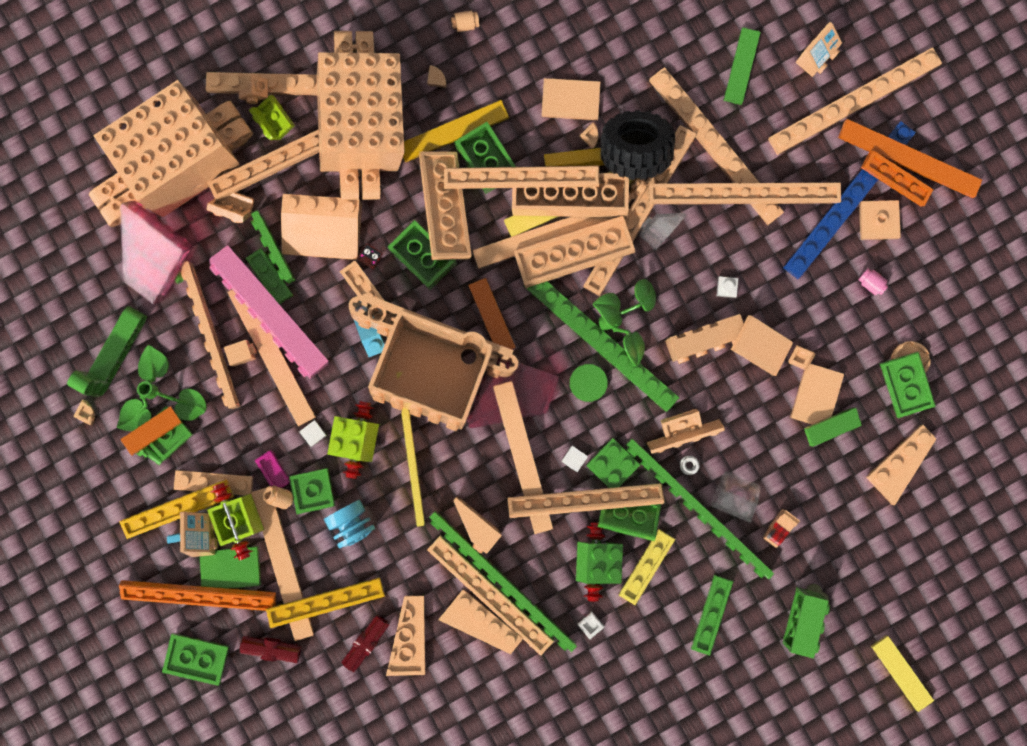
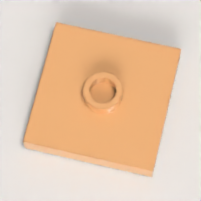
[859,200,900,240]

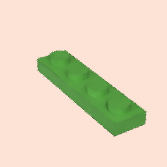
[251,210,295,284]

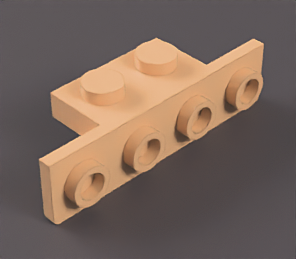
[646,409,725,453]

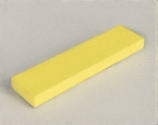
[618,529,675,605]
[871,635,934,712]

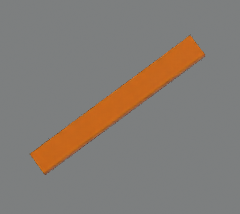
[838,119,982,198]
[119,580,276,611]

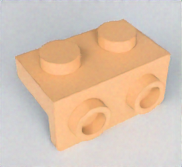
[207,192,254,223]

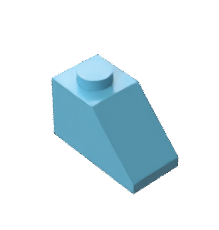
[354,316,385,357]

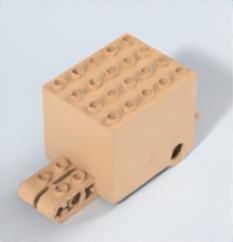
[317,31,404,200]
[89,80,253,227]
[349,293,518,431]

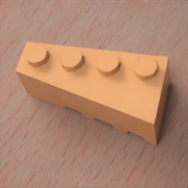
[665,314,744,364]

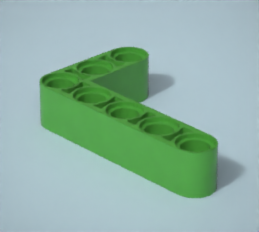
[67,306,147,397]

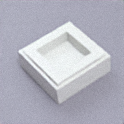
[300,420,327,447]
[561,446,588,472]
[577,611,604,639]

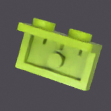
[249,95,295,140]

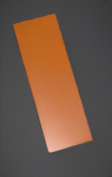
[120,406,182,456]

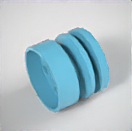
[324,500,376,548]

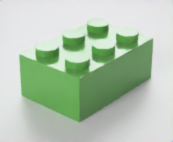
[455,122,516,194]
[388,220,457,290]
[782,587,830,658]

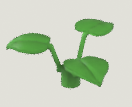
[592,279,656,367]
[117,345,207,431]

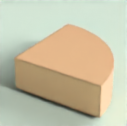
[427,65,446,88]
[580,122,598,149]
[73,400,95,425]

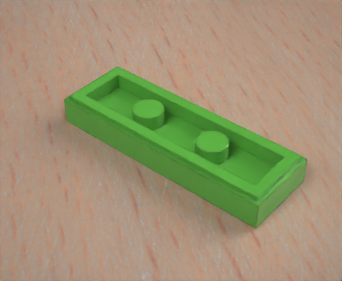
[245,248,294,305]
[804,407,862,447]

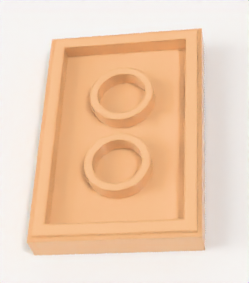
[542,78,600,121]
[731,315,793,376]
[790,364,844,425]

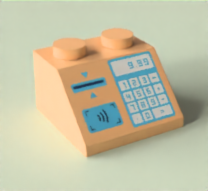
[796,22,842,77]
[180,512,218,557]

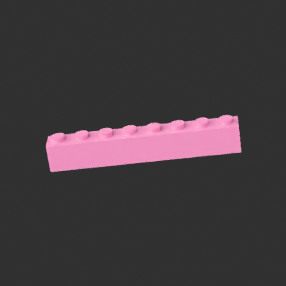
[209,245,329,379]

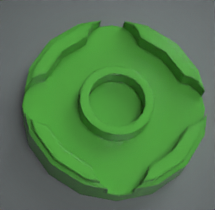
[570,364,607,402]

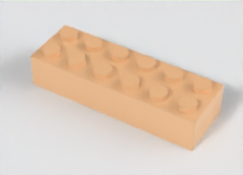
[512,173,629,218]

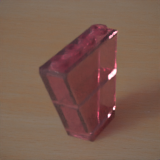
[120,200,193,304]
[466,359,559,429]

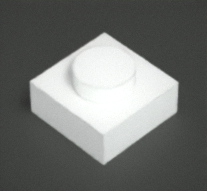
[716,276,738,298]

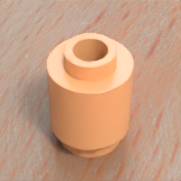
[451,10,479,32]
[263,486,293,509]

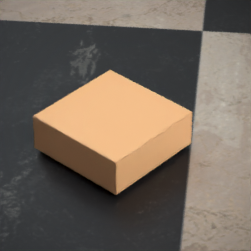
[788,345,815,371]

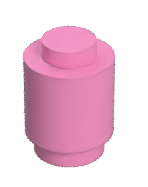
[858,268,888,295]

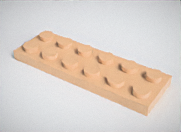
[419,152,472,260]
[514,216,635,288]

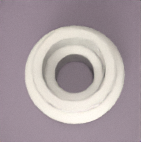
[680,456,699,475]

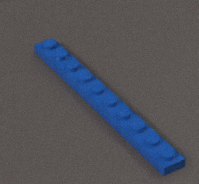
[783,121,916,279]

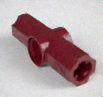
[341,615,390,672]
[240,636,301,663]

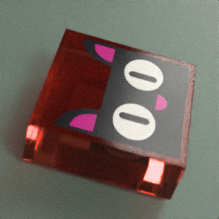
[357,243,383,270]

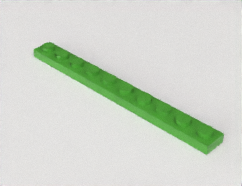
[523,281,679,412]
[625,439,774,579]
[429,511,577,652]

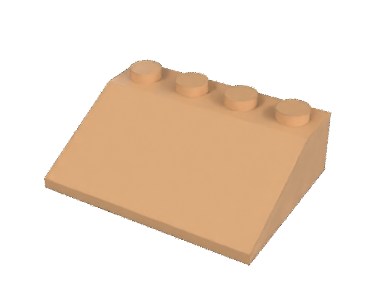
[281,194,362,260]

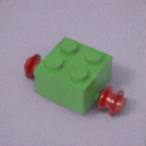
[576,522,623,601]

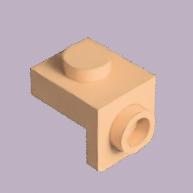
[239,75,268,104]

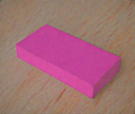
[254,450,290,488]

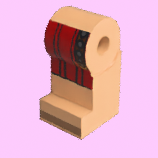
[763,509,800,548]

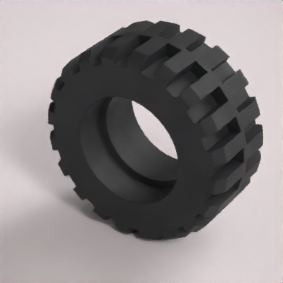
[600,110,675,180]

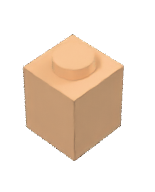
[224,340,257,367]

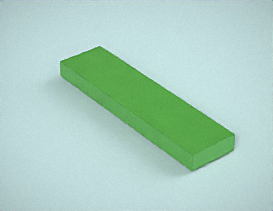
[723,27,760,105]
[691,575,733,656]

